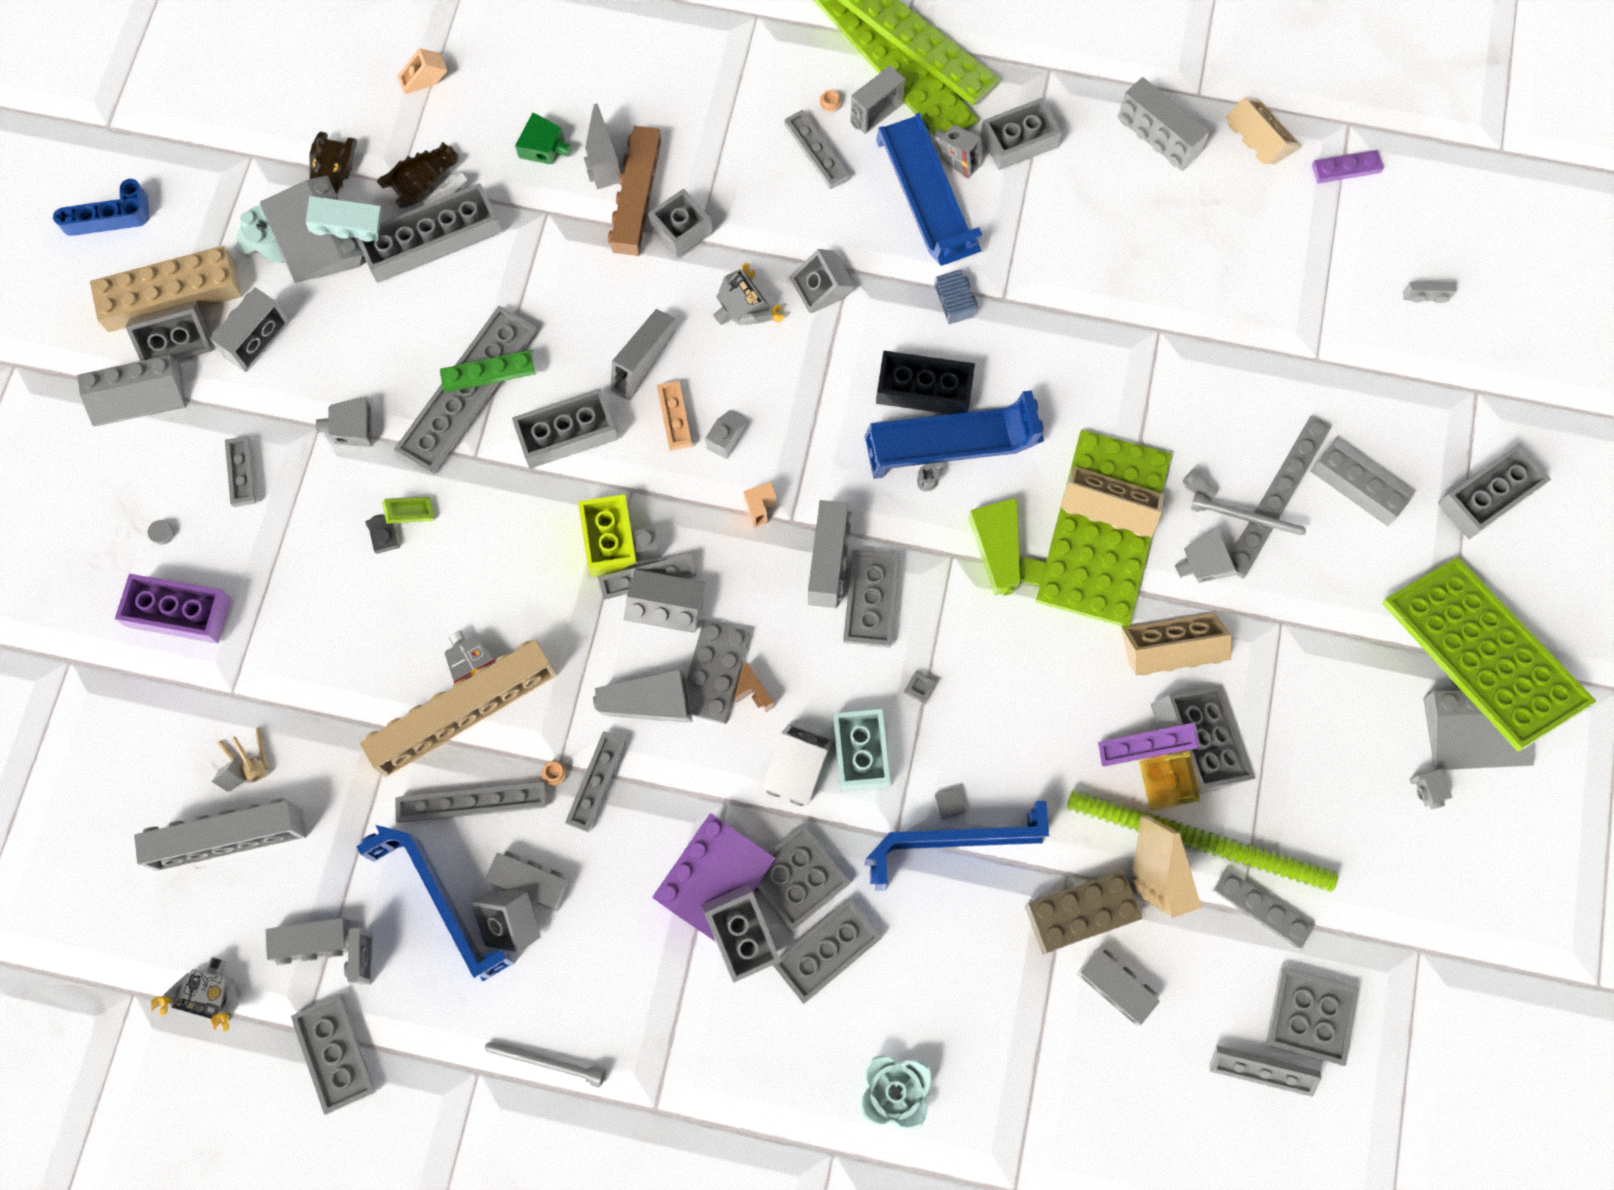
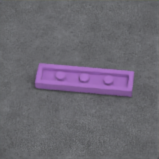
[1098,723,1200,767]

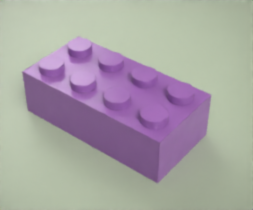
[114,573,232,644]

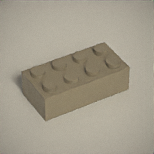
[1024,870,1143,955]

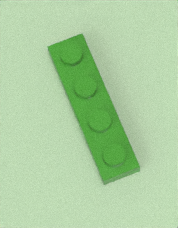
[439,350,536,393]

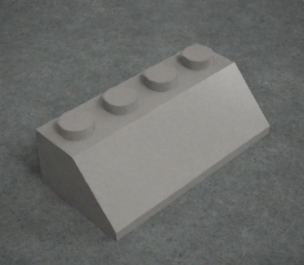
[77,355,186,427]
[1310,436,1415,527]

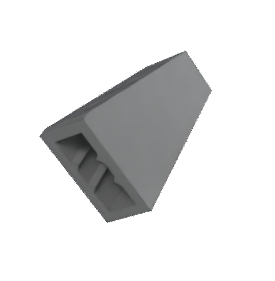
[610,308,676,400]
[593,670,693,723]

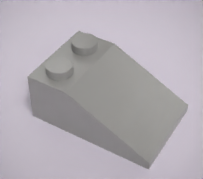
[583,103,620,190]

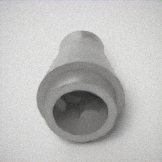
[1182,467,1218,501]

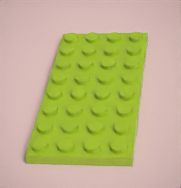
[1035,429,1172,627]
[1382,556,1596,752]

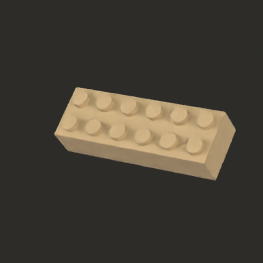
[90,245,242,333]

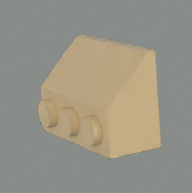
[1225,97,1302,165]

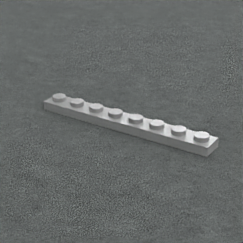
[1229,416,1331,579]

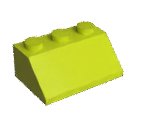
[578,494,636,577]

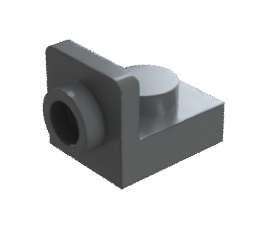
[365,514,399,554]

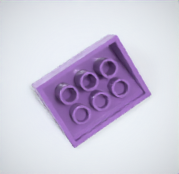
[652,813,776,941]

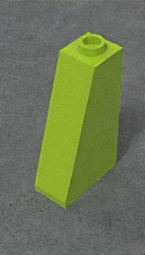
[968,498,1020,596]

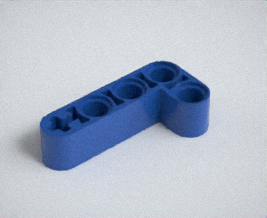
[52,178,149,236]

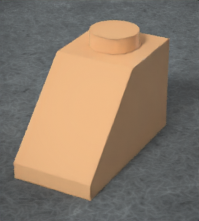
[397,48,447,94]

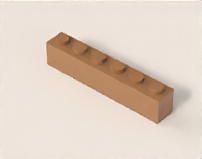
[608,125,662,256]

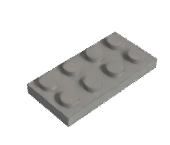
[843,549,900,648]
[686,620,750,725]
[772,898,883,1005]
[290,994,376,1115]

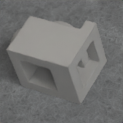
[1409,769,1453,810]

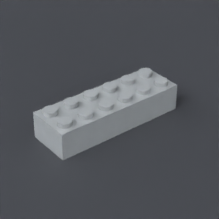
[356,183,502,283]
[134,798,306,871]

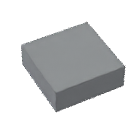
[904,671,937,704]
[934,788,966,819]

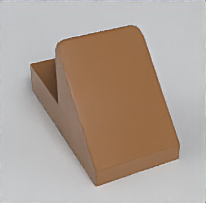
[735,662,774,712]

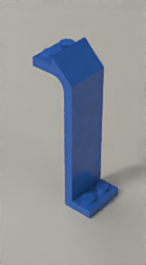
[876,113,982,266]
[864,390,1044,479]
[864,801,1049,891]
[356,825,515,982]

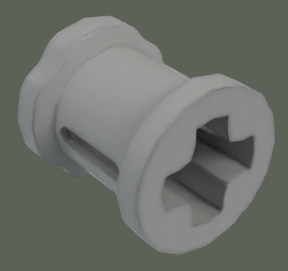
[917,464,939,492]

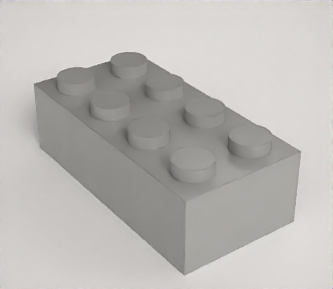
[1117,76,1210,172]
[512,388,618,469]
[1438,443,1551,540]
[808,500,852,608]

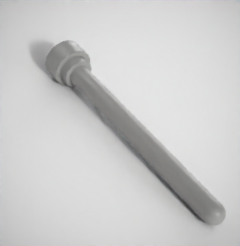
[1191,492,1307,536]
[484,1042,606,1089]

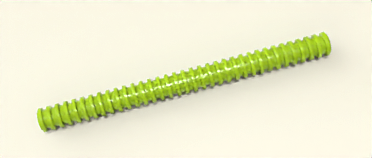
[1067,789,1338,893]

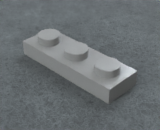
[225,436,257,507]

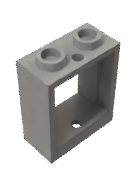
[850,65,905,135]

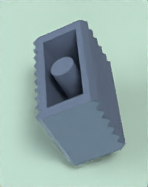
[934,269,978,324]

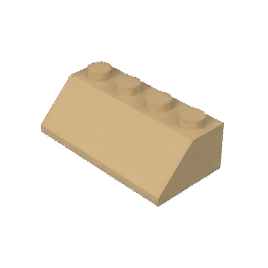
[1060,465,1164,537]
[1121,612,1231,676]

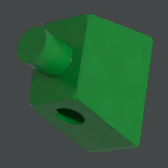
[515,112,572,164]

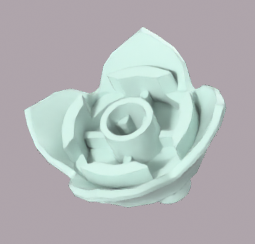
[237,205,284,263]
[861,1055,932,1129]

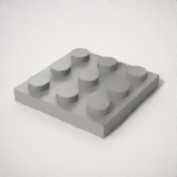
[757,824,851,932]
[1266,968,1359,1066]

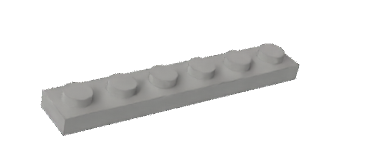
[395,782,547,823]

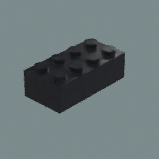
[876,350,975,414]

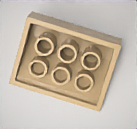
[1132,815,1202,918]

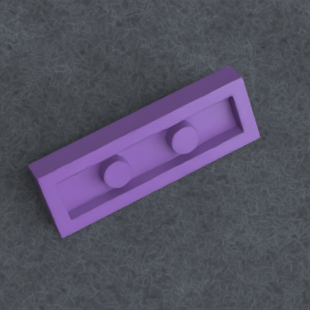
[1311,150,1384,184]

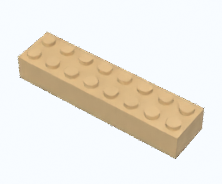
[360,640,557,777]

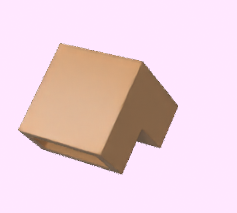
[743,482,777,527]

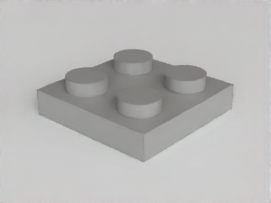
[344,928,373,985]

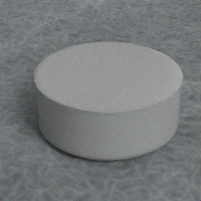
[147,520,174,545]

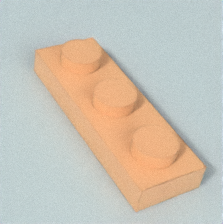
[657,380,693,451]

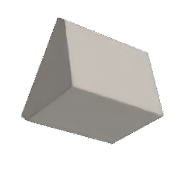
[211,758,245,792]

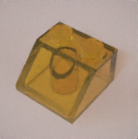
[1139,751,1201,812]

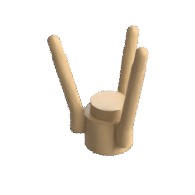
[218,727,270,783]

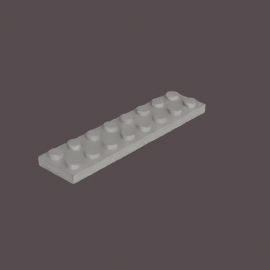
[393,305,538,475]

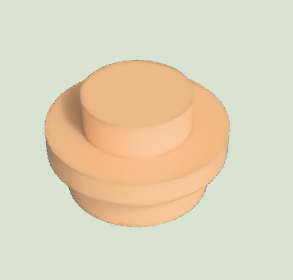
[819,90,841,112]
[541,761,567,786]

